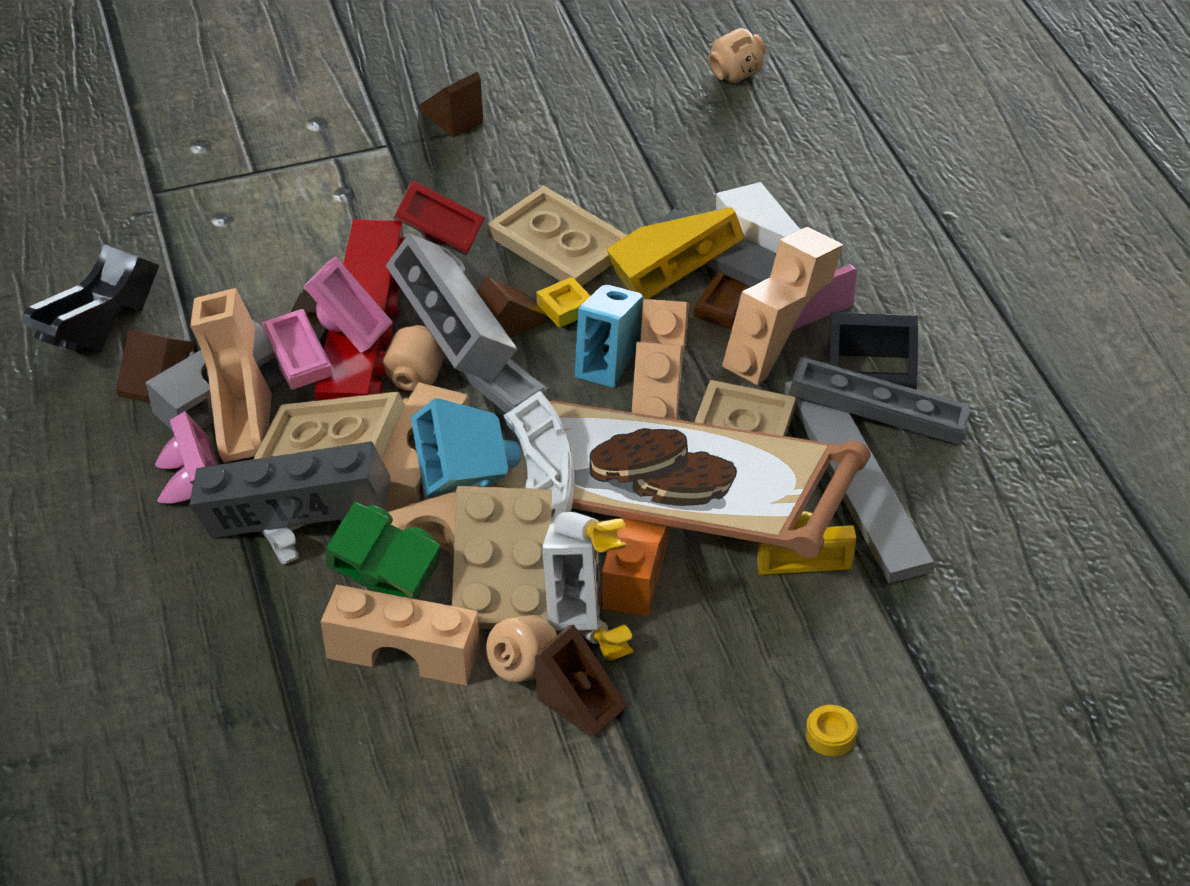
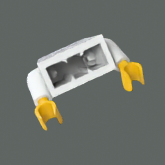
[542,512,633,661]

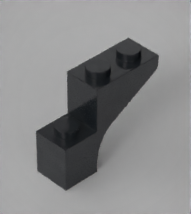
[20,244,159,354]

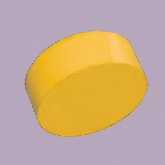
[806,705,858,756]

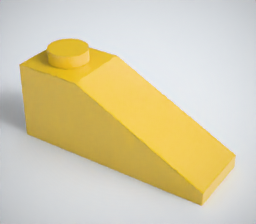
[606,207,745,299]

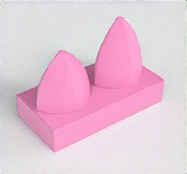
[155,411,218,504]

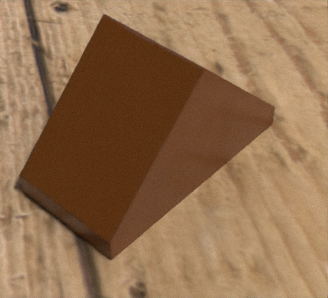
[418,72,483,137]
[477,276,547,338]
[116,330,194,403]
[535,625,628,736]

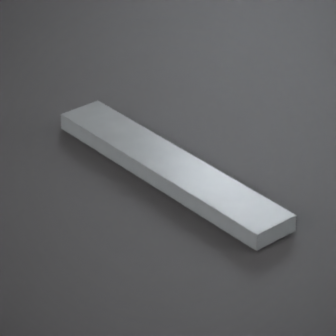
[785,381,934,584]

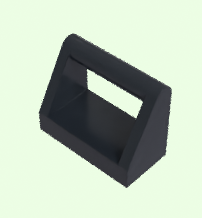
[828,312,918,390]

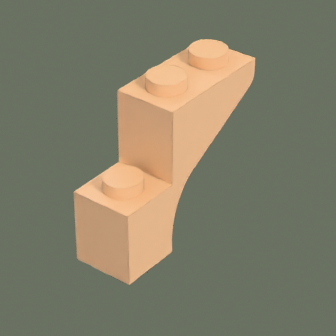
[722,227,843,385]
[190,288,272,463]
[632,299,689,420]

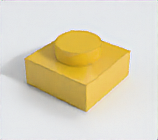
[536,277,591,328]

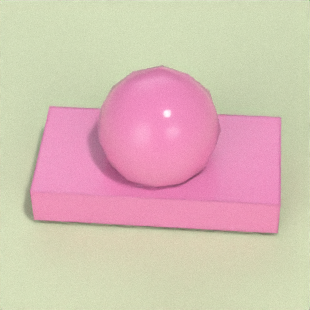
[303,257,393,353]
[262,309,333,390]

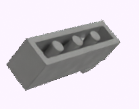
[385,233,517,382]

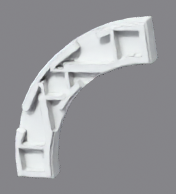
[504,391,575,524]

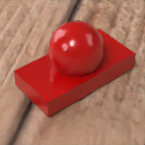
[393,180,485,256]

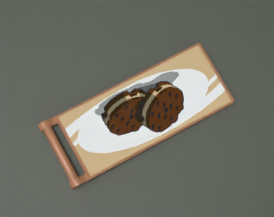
[491,401,871,558]

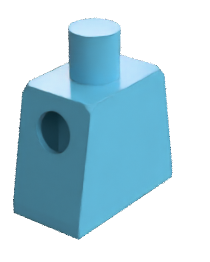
[574,285,644,388]
[411,398,521,498]

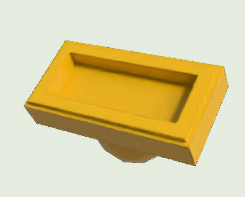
[757,510,856,575]

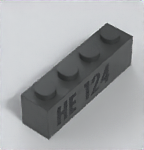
[189,441,391,538]

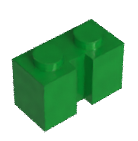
[326,501,441,600]

